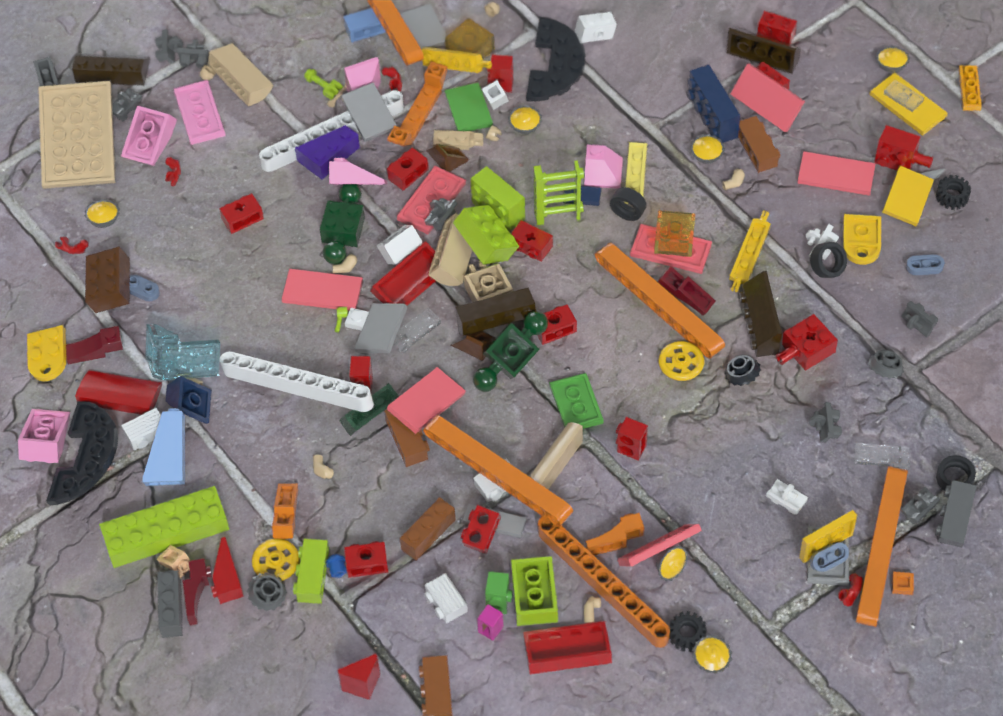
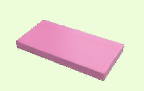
[174,80,225,145]

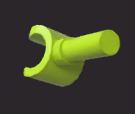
[335,307,348,333]

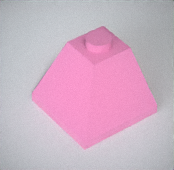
[344,57,381,92]
[584,145,623,189]

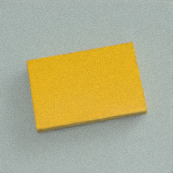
[882,166,934,226]
[799,510,857,563]

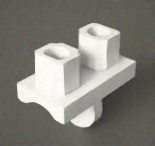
[806,224,839,260]
[766,479,808,515]

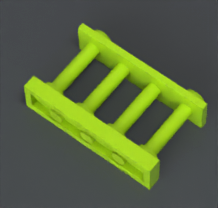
[533,160,584,225]

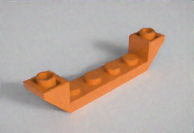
[387,61,448,146]

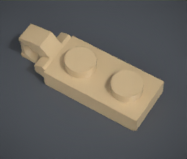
[433,130,483,150]

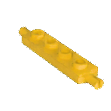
[422,47,492,73]
[729,210,771,292]

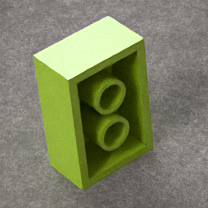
[470,166,525,232]
[453,205,519,265]
[511,556,558,626]

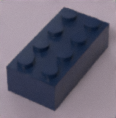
[687,64,740,143]

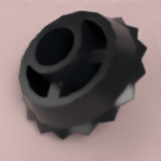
[724,355,761,386]

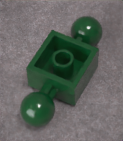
[320,184,365,264]
[473,311,548,392]

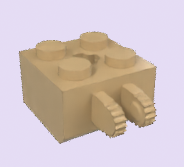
[463,261,513,302]

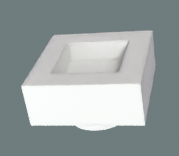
[345,308,369,331]

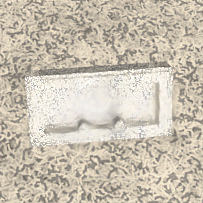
[884,80,924,112]

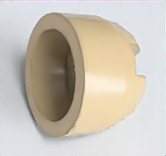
[484,2,500,17]
[200,65,215,81]
[486,125,501,141]

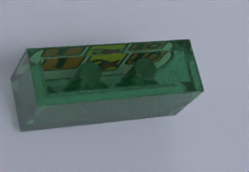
[339,383,399,436]

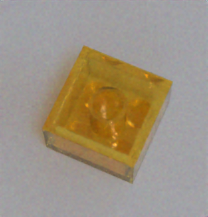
[445,18,495,59]
[654,210,695,257]

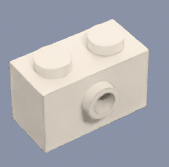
[575,12,617,43]
[377,225,423,265]

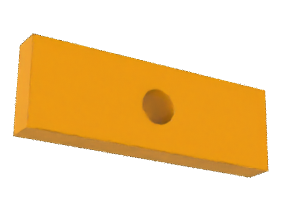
[958,65,982,111]

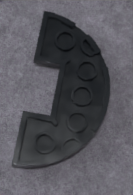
[526,17,585,102]
[46,401,118,506]

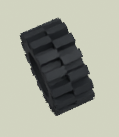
[936,175,971,210]
[669,611,707,652]

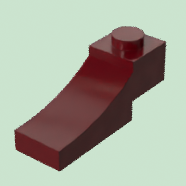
[657,266,716,316]
[66,326,123,365]
[182,558,212,625]

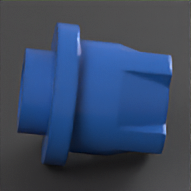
[326,554,347,578]

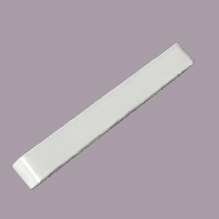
[259,91,404,172]
[219,352,374,412]

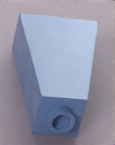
[143,408,185,486]

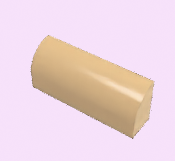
[208,43,273,106]
[428,213,472,286]
[529,423,583,490]

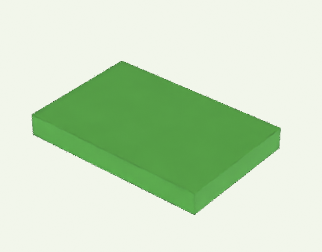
[445,82,493,131]
[549,373,604,429]

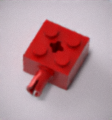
[874,125,934,171]
[776,314,838,371]

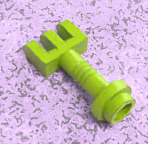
[304,69,343,100]

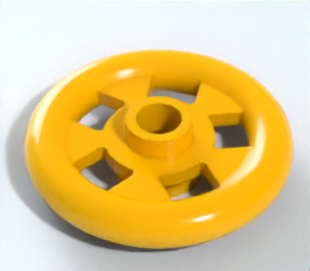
[658,341,704,381]
[252,539,300,581]

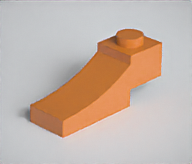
[272,483,298,539]
[586,513,644,556]

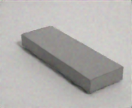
[463,504,526,538]

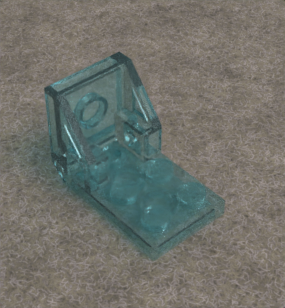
[145,324,220,380]

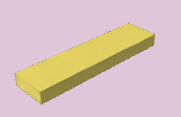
[624,142,647,204]

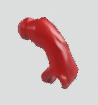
[382,67,402,92]
[165,157,181,187]
[55,236,89,254]
[838,573,863,607]

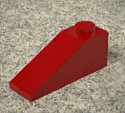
[210,537,244,604]

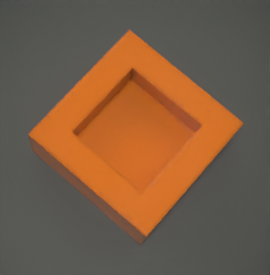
[892,572,914,595]

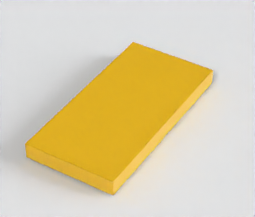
[870,72,948,136]

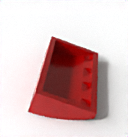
[370,241,436,306]
[75,370,162,415]
[523,621,612,674]

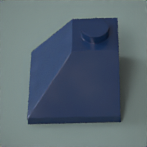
[165,376,212,424]

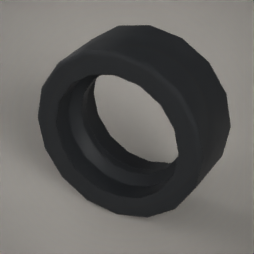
[610,187,647,221]
[810,242,847,278]
[936,455,976,491]

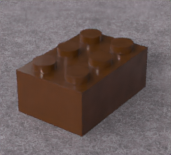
[85,246,130,313]

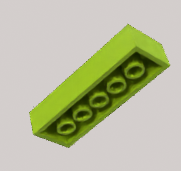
[99,486,229,568]

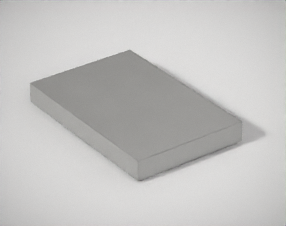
[400,4,450,50]
[341,82,397,142]
[354,304,407,353]
[807,526,849,586]

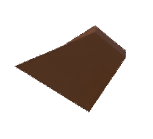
[427,144,469,172]
[450,331,496,361]

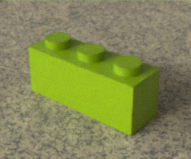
[293,539,330,604]

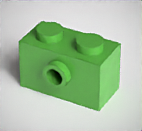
[485,572,512,614]

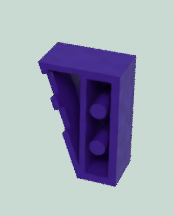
[295,125,360,180]

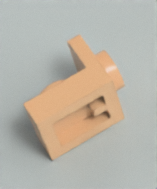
[157,545,191,579]

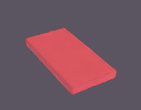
[731,64,805,132]
[797,151,876,196]
[397,166,466,234]
[630,224,712,274]
[282,269,363,311]
[387,367,466,434]
[617,524,702,566]

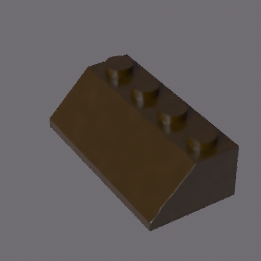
[726,27,801,74]
[72,54,150,86]
[739,270,782,357]
[455,287,536,336]

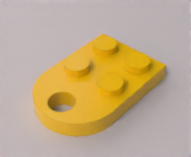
[843,214,881,265]
[27,325,66,381]

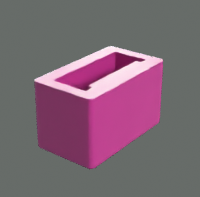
[477,605,504,641]

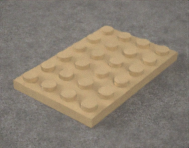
[39,81,116,189]

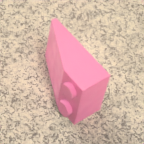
[121,106,177,166]
[329,158,387,185]
[18,409,70,463]

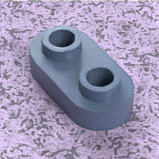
[906,255,945,275]
[130,275,160,301]
[810,542,849,572]

